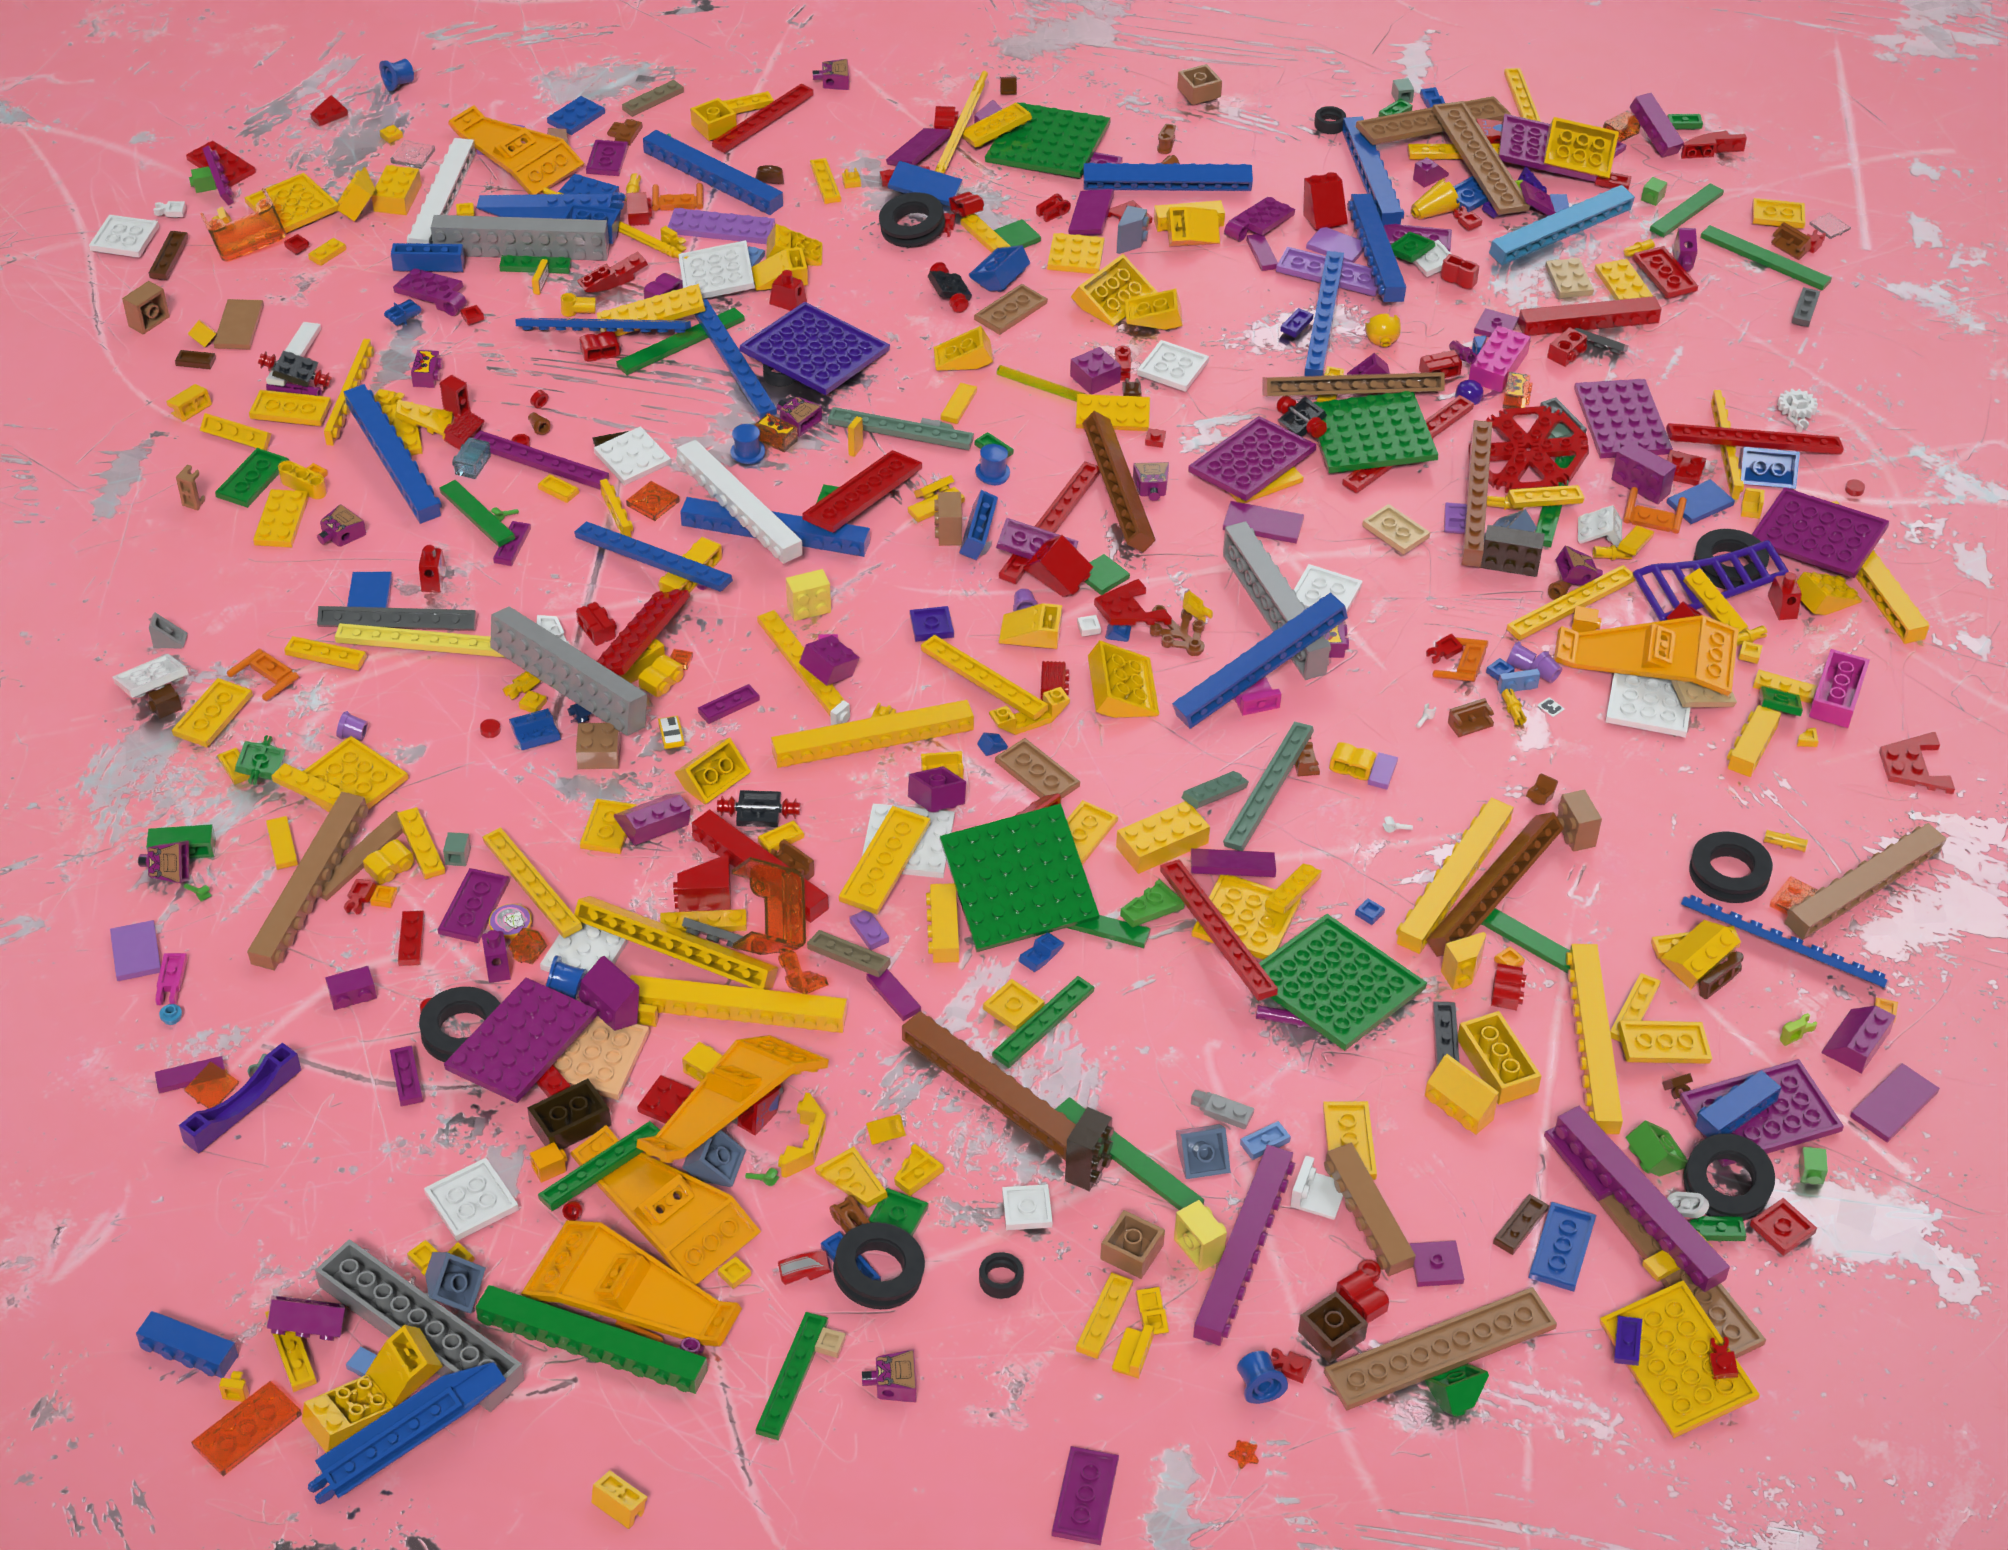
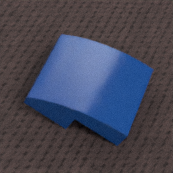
[509,708,561,750]

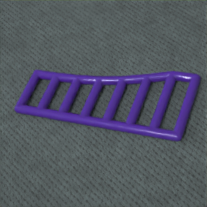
[1633,540,1789,621]

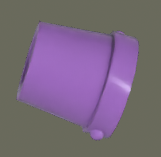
[1013,589,1038,611]
[1507,641,1537,671]
[1529,651,1562,683]
[336,711,368,741]

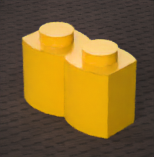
[638,654,683,698]
[1329,742,1377,780]
[363,839,414,885]

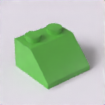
[1626,1120,1688,1177]

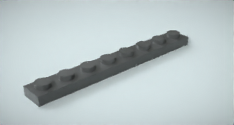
[317,606,476,631]

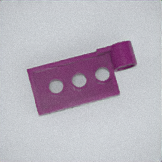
[1224,196,1296,242]
[393,268,467,316]

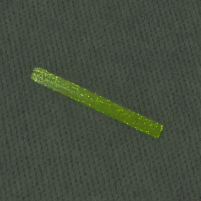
[997,365,1086,402]

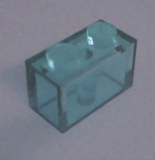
[452,438,491,479]

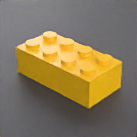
[1116,801,1210,874]
[1458,1011,1542,1105]

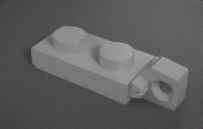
[1191,1090,1254,1130]

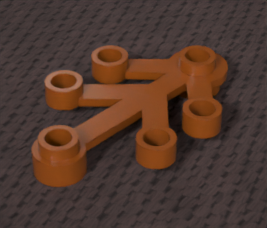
[1150,605,1205,656]

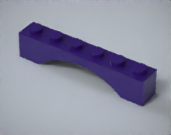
[179,1043,301,1154]

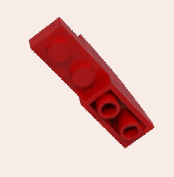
[1681,131,1747,159]
[577,251,648,292]

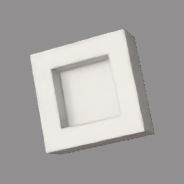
[1077,615,1101,637]
[830,700,850,725]

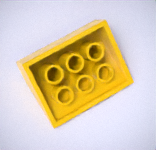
[1544,117,1619,179]
[1071,254,1157,327]
[1088,640,1159,718]

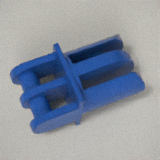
[384,299,422,326]

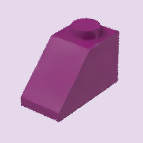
[1413,157,1449,188]
[1347,353,1390,375]

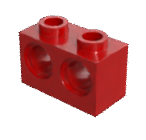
[1547,327,1587,367]

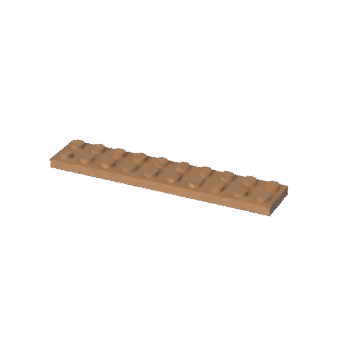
[1355,96,1511,145]
[1432,101,1530,215]
[1595,1194,1766,1358]
[1324,1287,1557,1411]

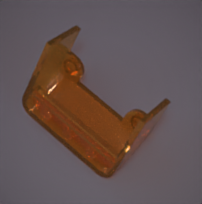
[200,188,286,261]
[732,857,806,955]

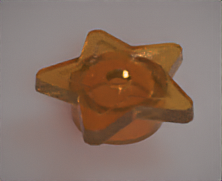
[1228,1440,1259,1469]

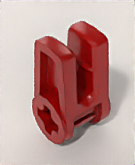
[1036,193,1071,222]
[1115,345,1131,381]

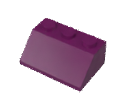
[614,794,691,846]
[579,956,639,1031]
[1822,1006,1896,1074]
[267,1295,345,1341]

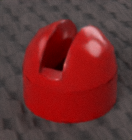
[562,1201,583,1221]

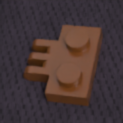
[607,119,643,146]

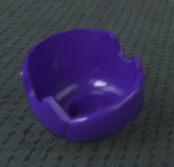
[1455,380,1484,405]

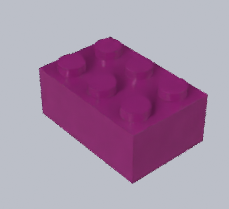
[1611,441,1677,504]

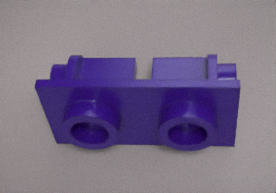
[1518,166,1547,193]

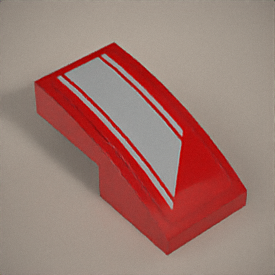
[778,1251,831,1285]

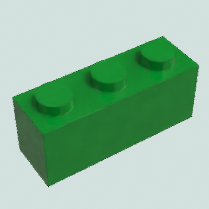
[146,824,216,859]

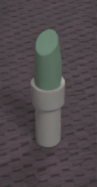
[921,418,954,429]

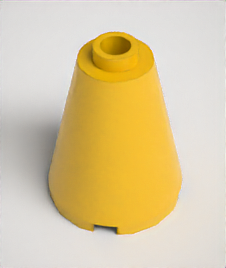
[1410,178,1460,220]

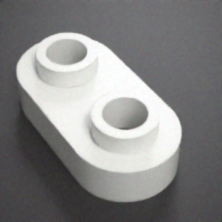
[1667,1192,1709,1218]

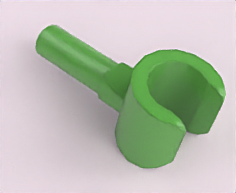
[491,507,519,521]
[184,883,212,901]
[745,1168,779,1186]

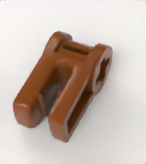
[1157,123,1176,154]
[829,1195,870,1233]

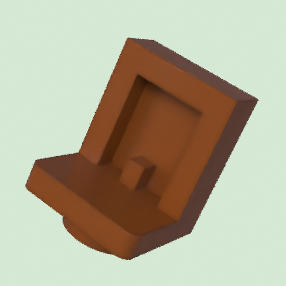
[1526,773,1558,805]

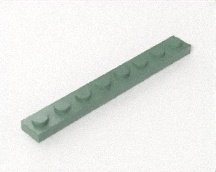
[828,407,974,450]
[1223,721,1314,851]

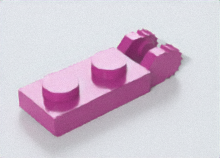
[155,953,187,1005]

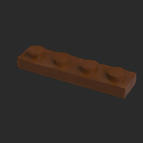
[148,231,188,280]

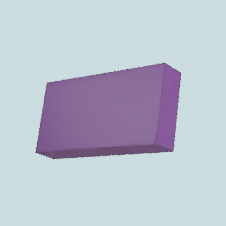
[1368,752,1398,790]

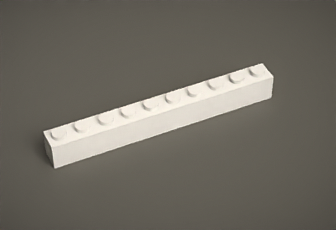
[407,138,476,244]
[676,439,802,564]

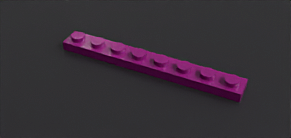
[470,430,609,489]

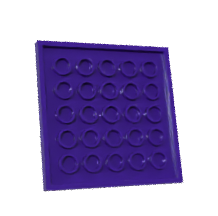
[739,302,890,395]

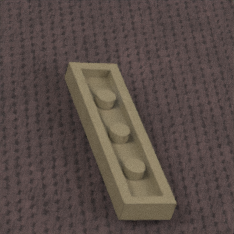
[622,80,684,117]
[807,930,891,977]

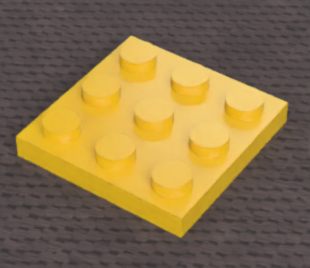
[1047,233,1105,274]

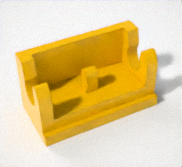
[166,384,212,422]
[921,751,964,780]
[591,1470,647,1529]

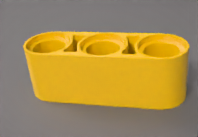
[278,461,327,499]

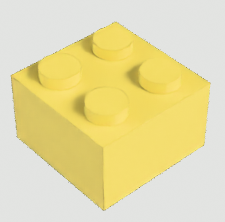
[786,569,831,621]
[1174,1200,1227,1272]

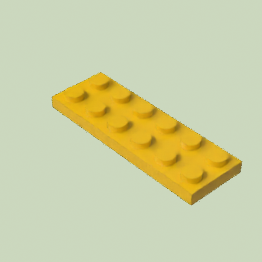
[597,284,706,336]
[839,805,931,915]

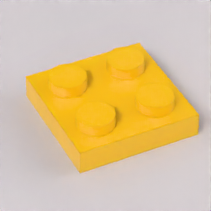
[983,979,1045,1031]

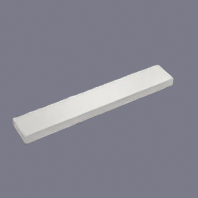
[266,322,321,386]

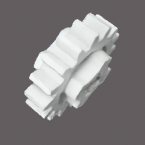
[1777,388,1818,420]

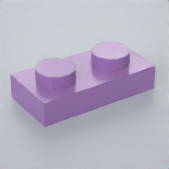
[849,910,889,950]

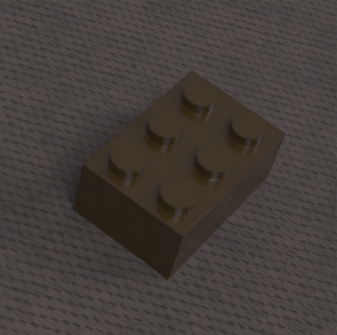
[1480,525,1545,577]
[527,1079,611,1150]
[1065,1107,1114,1192]

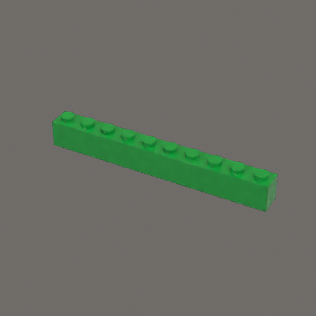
[476,1285,708,1394]

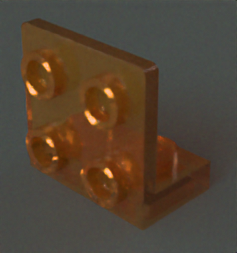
[778,948,829,994]

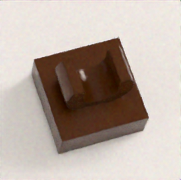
[1000,76,1017,95]
[1122,378,1142,397]
[1662,1073,1693,1099]

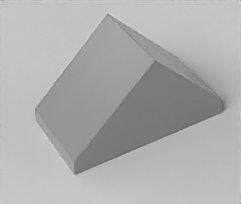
[149,612,188,649]

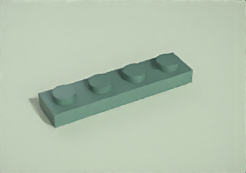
[1181,771,1249,809]

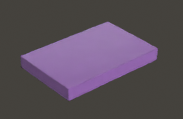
[1306,227,1364,263]
[110,920,161,981]

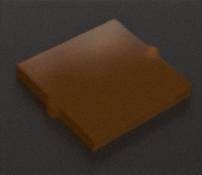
[184,1061,239,1109]

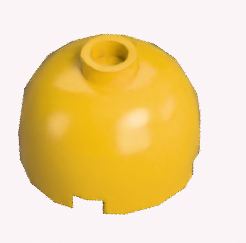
[1365,313,1401,347]

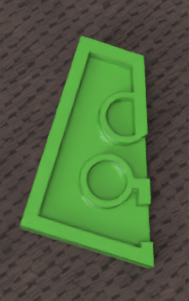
[1120,879,1184,927]

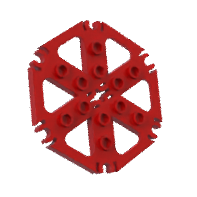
[1468,406,1589,493]

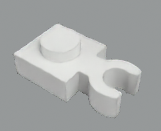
[153,201,186,218]

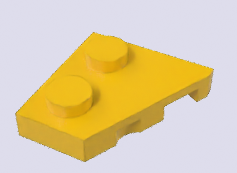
[894,1144,944,1196]

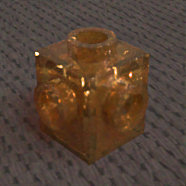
[508,927,548,964]

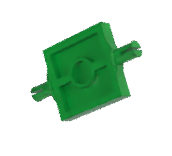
[235,735,286,785]

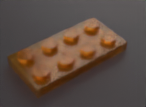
[191,1381,302,1476]

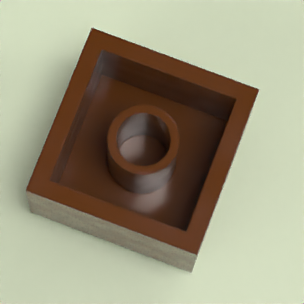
[1298,1291,1368,1364]

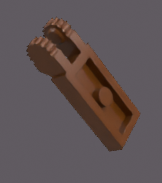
[1699,951,1744,999]

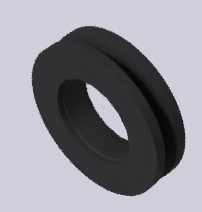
[879,192,945,247]
[1693,529,1769,590]
[1689,831,1773,903]
[419,987,501,1062]
[1684,1134,1775,1221]
[833,1222,925,1309]

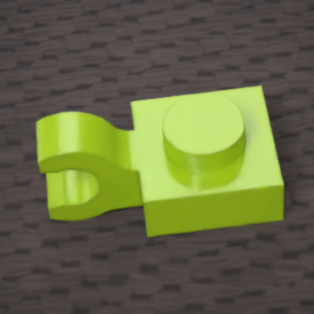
[1780,1013,1818,1046]

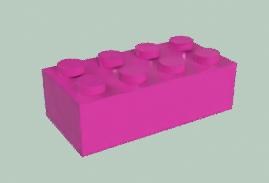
[1469,326,1531,393]
[1809,649,1870,728]

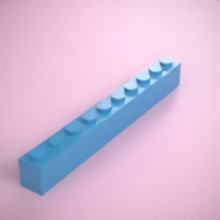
[1489,185,1635,265]

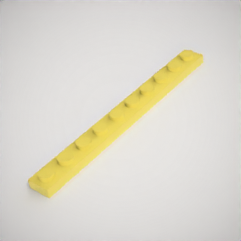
[335,623,506,658]

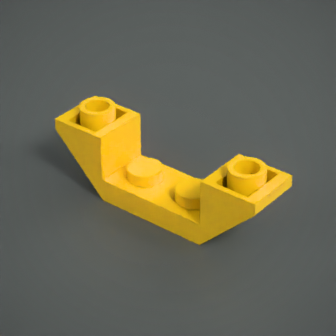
[989,687,1070,735]
[778,1092,826,1178]

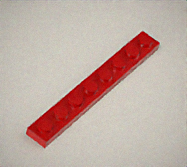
[712,83,814,153]

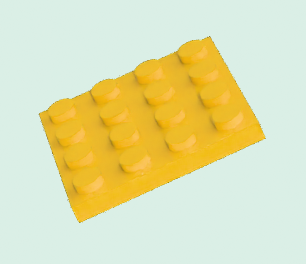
[244,172,339,235]
[303,736,409,812]
[1191,875,1301,960]

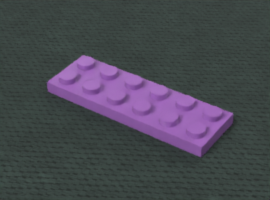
[668,208,775,244]
[1276,246,1378,296]

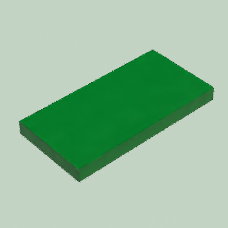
[215,448,289,508]

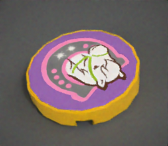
[489,904,532,941]

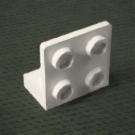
[1578,505,1622,547]
[1290,1156,1343,1220]

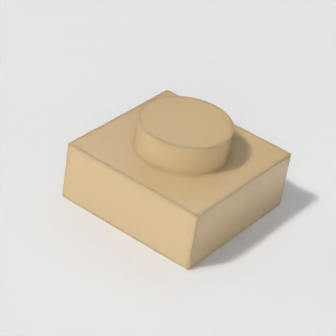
[815,1327,846,1358]

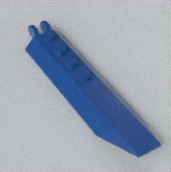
[476,192,626,219]
[308,1362,506,1505]

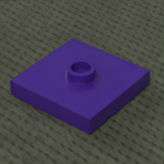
[909,606,954,642]

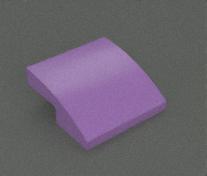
[1444,502,1466,534]

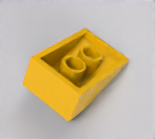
[1125,288,1183,330]
[933,326,993,371]

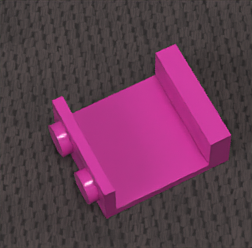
[1234,676,1282,716]

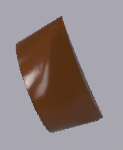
[755,165,784,184]

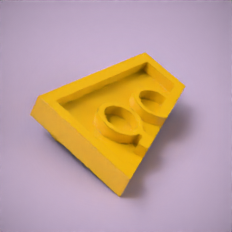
[395,400,453,439]
[814,1146,888,1208]

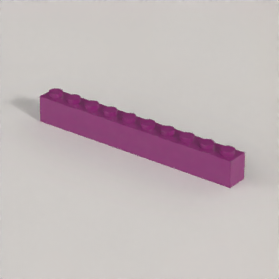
[1555,1105,1730,1292]
[1193,1144,1296,1346]

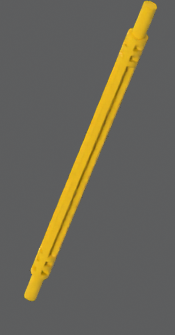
[935,71,988,174]
[543,187,689,259]

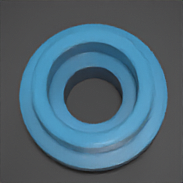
[159,1004,182,1025]

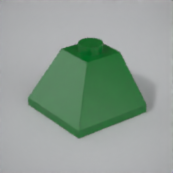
[1425,1363,1489,1416]

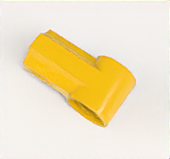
[560,293,596,317]

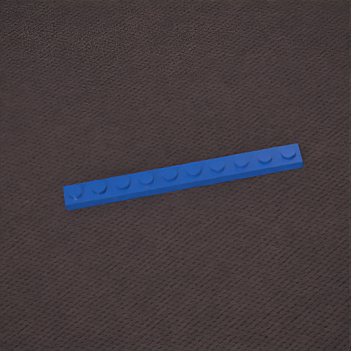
[694,299,777,419]
[515,317,691,333]
[574,521,733,592]
[1681,895,1889,988]

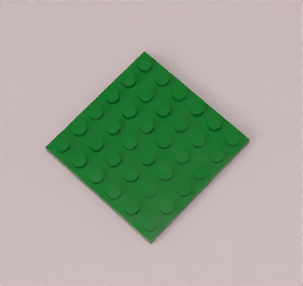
[985,102,1111,178]
[1313,391,1438,473]
[940,803,1100,952]
[1259,914,1427,1051]

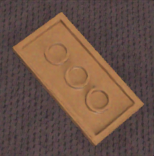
[974,284,1048,335]
[213,299,264,350]
[995,738,1081,799]

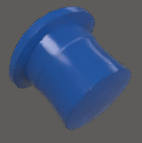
[379,59,414,91]
[730,424,765,464]
[975,444,1010,486]
[546,955,587,1000]
[1237,1351,1288,1404]

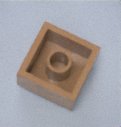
[1177,64,1222,105]
[122,281,170,335]
[934,492,962,546]
[576,723,621,769]
[1557,789,1602,852]
[1100,1210,1165,1279]

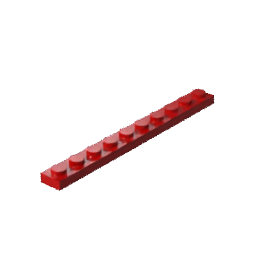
[1342,395,1474,493]
[1666,423,1844,454]
[999,461,1100,584]
[1160,859,1278,1001]

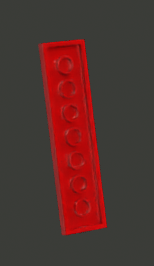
[802,450,922,532]
[597,589,690,675]

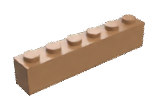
[1324,1142,1416,1277]

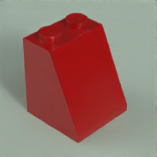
[1303,172,1348,230]
[1023,535,1093,597]
[673,855,731,912]

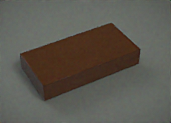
[175,350,216,370]

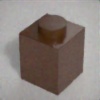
[147,684,182,719]

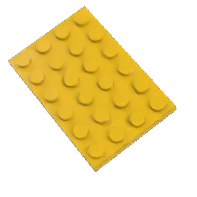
[1600,1280,1760,1438]

